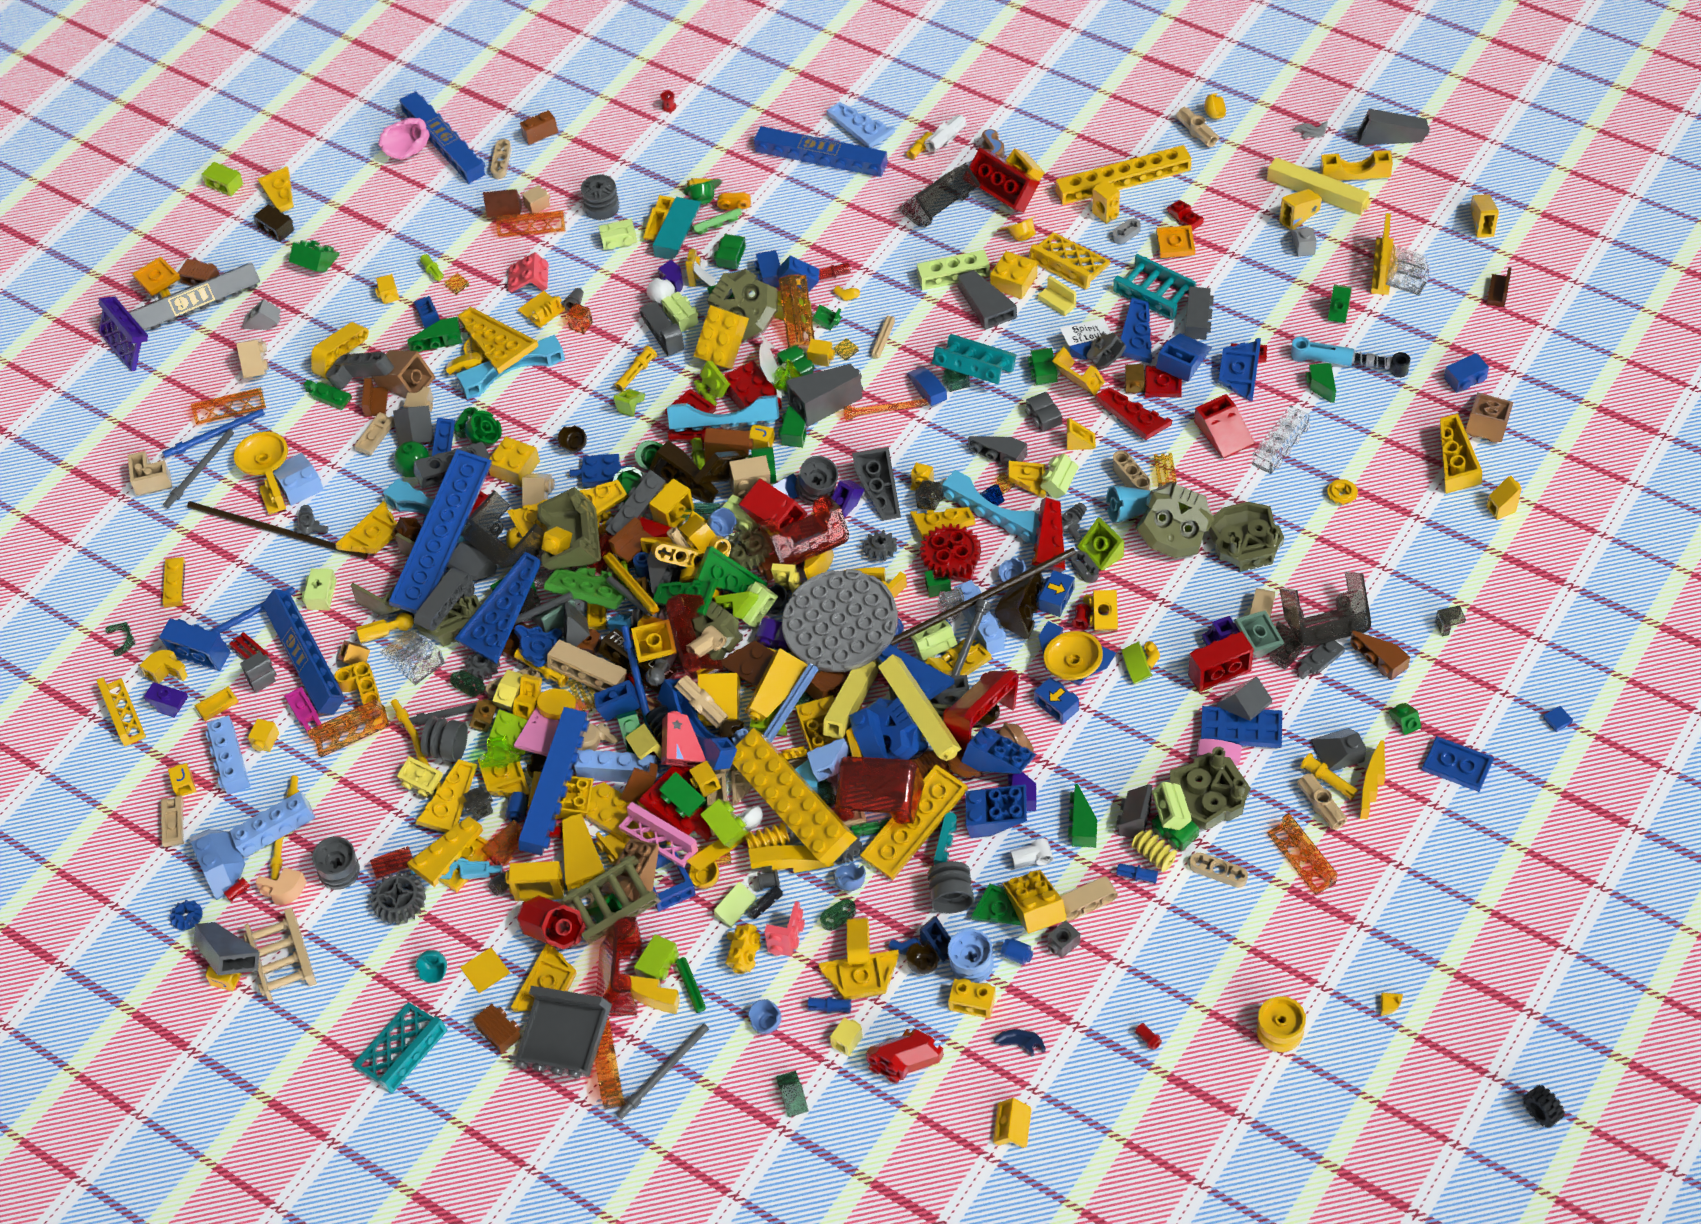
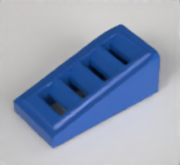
[414,296,440,329]

